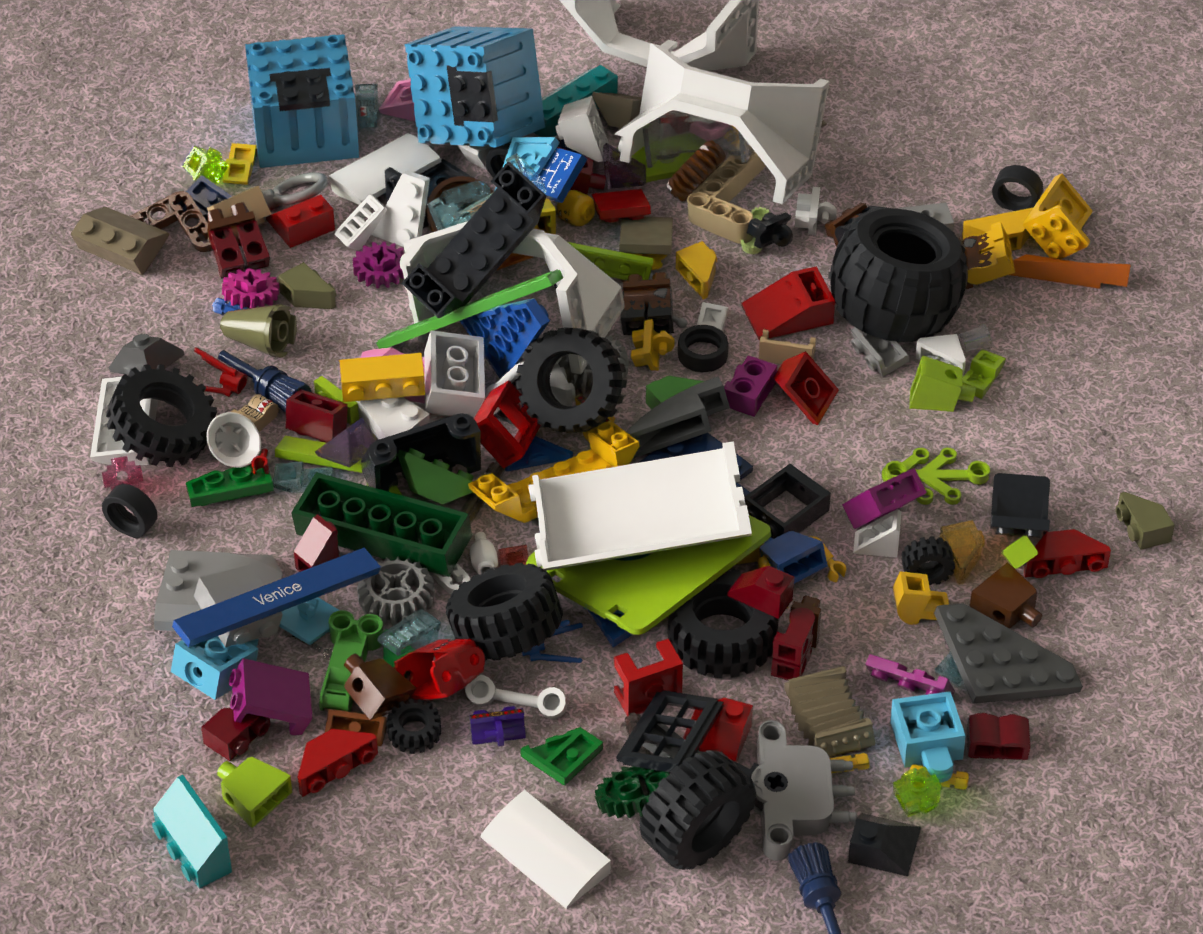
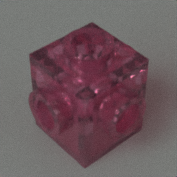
[102,456,143,491]

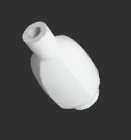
[470,532,498,575]

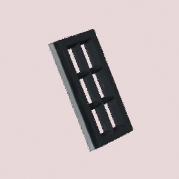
[616,690,724,772]

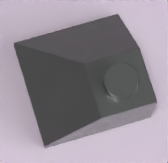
[109,334,184,375]

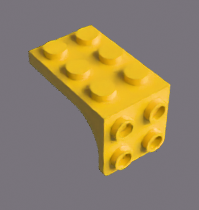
[1022,173,1093,259]

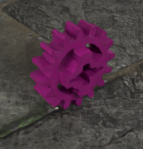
[352,241,404,289]

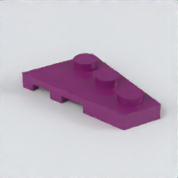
[865,654,955,697]

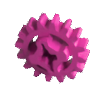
[222,268,279,309]

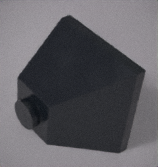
[848,813,921,877]

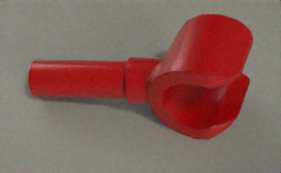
[251,448,270,474]

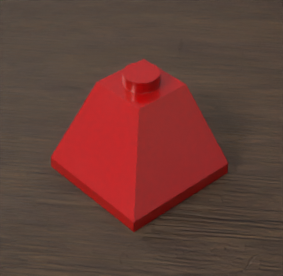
[773,351,839,425]
[683,697,753,762]

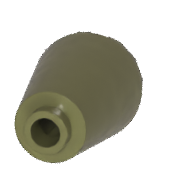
[220,304,297,358]

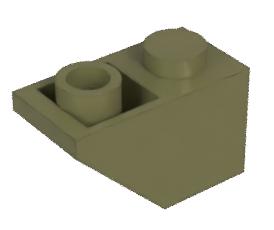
[278,262,337,309]
[1115,492,1175,550]

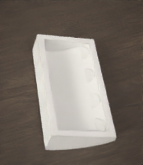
[328,133,441,205]
[90,377,158,465]
[481,790,611,909]

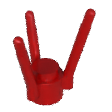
[194,347,248,397]

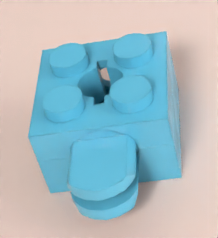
[171,636,259,700]
[890,691,966,782]

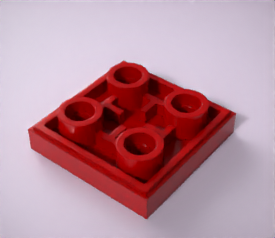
[592,189,651,222]

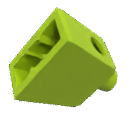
[909,356,976,412]
[217,757,292,828]

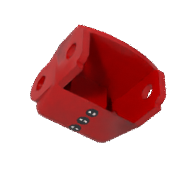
[394,639,485,700]

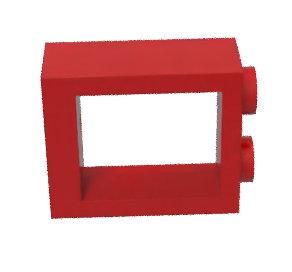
[474,381,541,468]

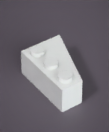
[356,397,430,441]

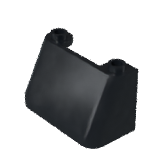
[361,413,481,492]

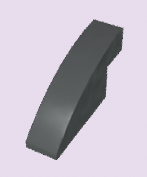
[626,376,730,458]

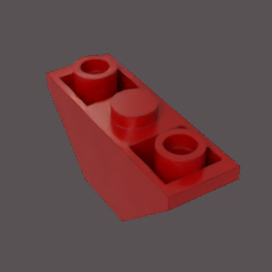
[1024,529,1111,578]
[298,729,378,797]

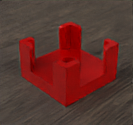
[614,639,683,718]

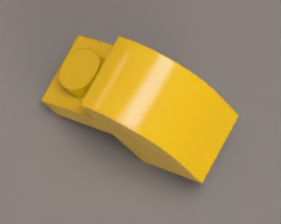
[893,571,949,625]

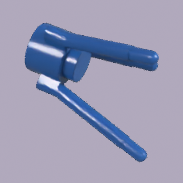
[522,620,583,663]

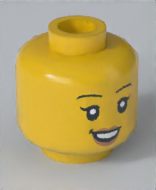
[557,190,595,226]

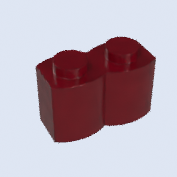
[967,713,1031,760]

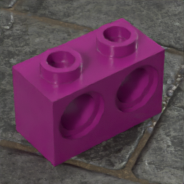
[724,355,778,417]

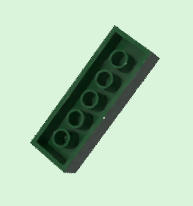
[291,472,472,577]

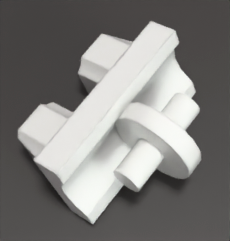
[795,187,837,235]

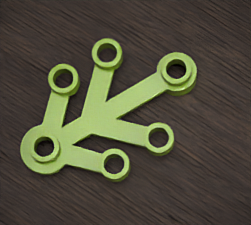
[881,448,990,505]

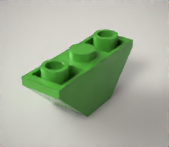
[397,448,474,505]

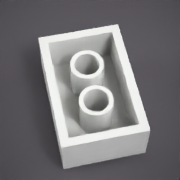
[424,330,485,418]

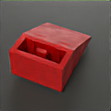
[741,266,835,341]

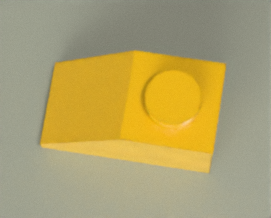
[675,241,717,300]

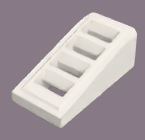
[335,194,387,250]

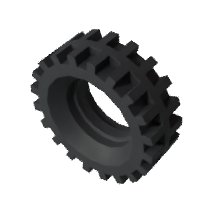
[106,364,217,467]

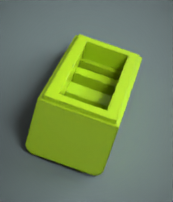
[1001,536,1038,569]

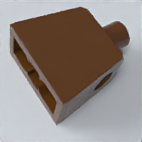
[970,562,1042,629]
[344,653,417,720]

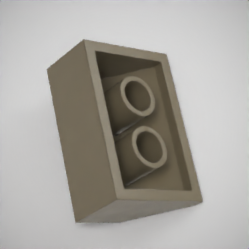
[70,206,169,275]

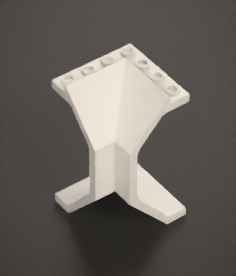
[560,0,759,71]
[615,40,830,204]
[400,221,625,374]

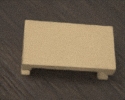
[759,329,816,364]

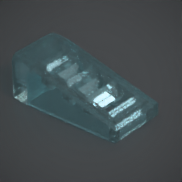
[377,609,441,656]

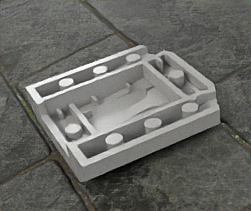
[154,550,283,631]

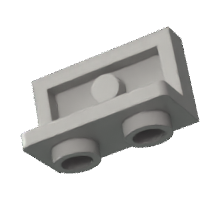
[851,327,910,377]

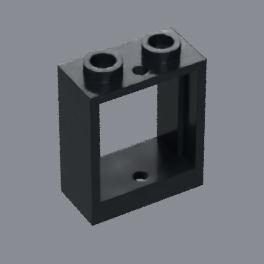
[744,464,831,539]

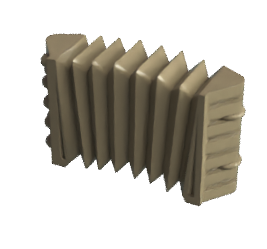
[784,666,875,757]

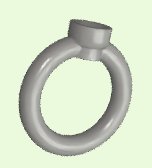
[262,172,328,210]

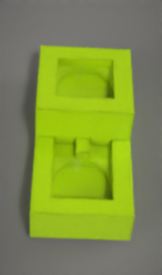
[962,349,1006,399]

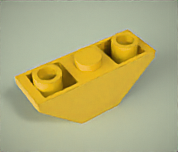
[962,207,1034,251]

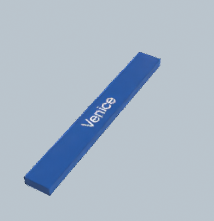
[172,548,381,647]

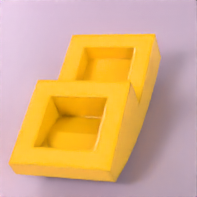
[222,143,257,185]

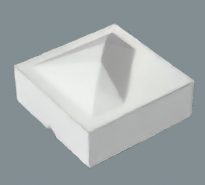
[697,302,729,331]

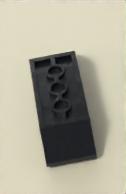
[401,161,547,318]

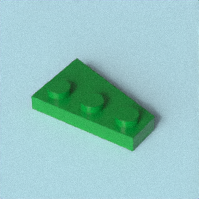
[186,451,274,507]

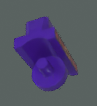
[470,706,526,747]

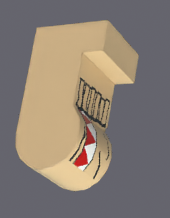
[231,394,279,432]

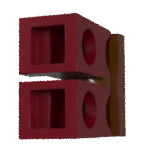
[207,202,270,279]
[771,595,821,680]

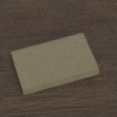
[619,217,673,255]

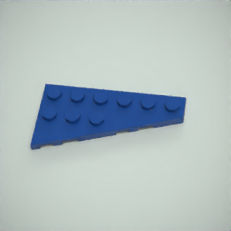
[460,298,550,379]

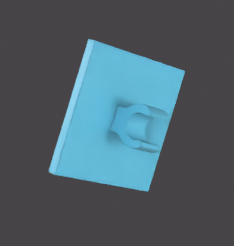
[279,597,339,645]

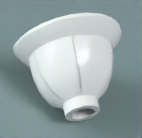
[206,412,261,468]

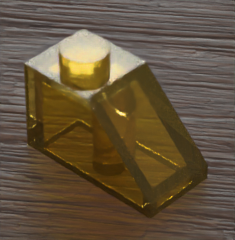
[940,520,985,585]

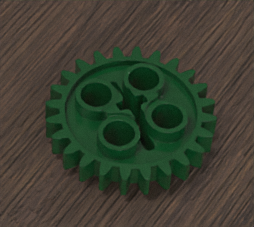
[595,756,670,818]

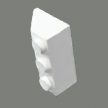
[556,96,608,162]

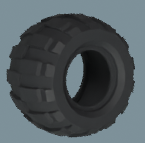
[830,208,968,342]

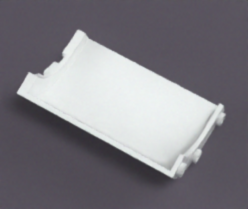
[528,441,752,571]

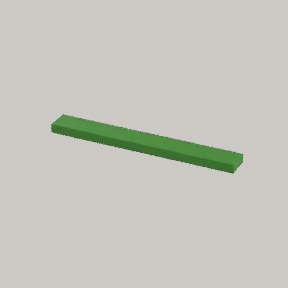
[376,269,563,349]

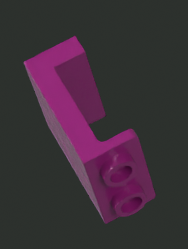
[229,658,312,736]

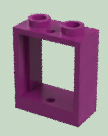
[842,468,927,529]

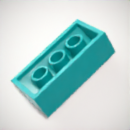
[534,65,618,137]

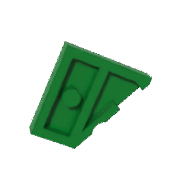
[520,727,603,786]

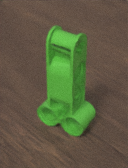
[319,610,384,712]

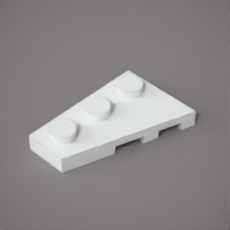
[371,170,430,247]

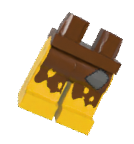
[959,221,1015,289]

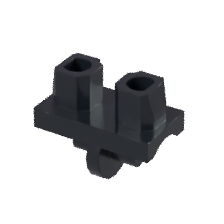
[747,212,793,249]

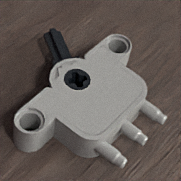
[730,720,857,861]

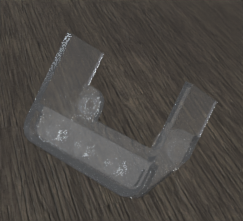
[643,110,754,168]

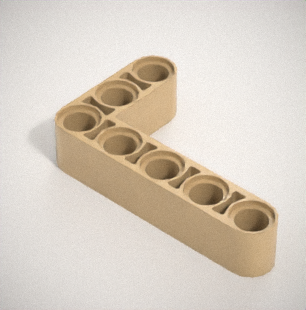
[687,141,766,244]

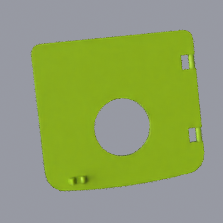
[526,515,771,635]

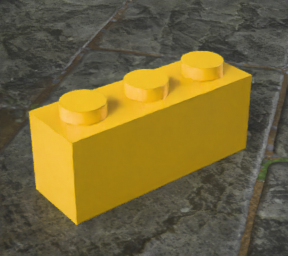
[339,353,425,402]

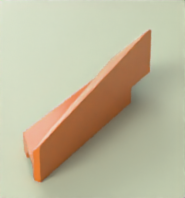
[1009,254,1131,289]

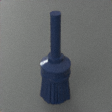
[218,350,312,413]
[788,842,842,934]

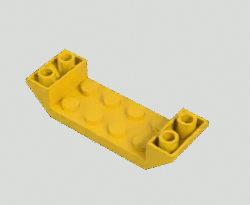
[468,420,640,523]

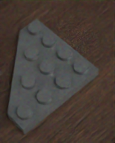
[934,603,1083,704]

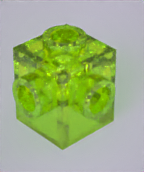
[182,145,229,185]
[893,766,942,817]

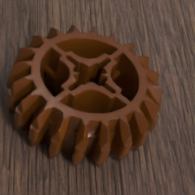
[667,140,727,202]

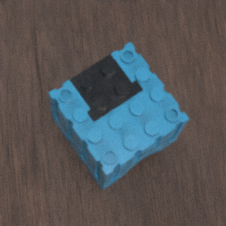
[405,26,545,147]
[245,34,360,168]

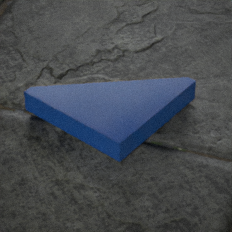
[504,436,573,472]

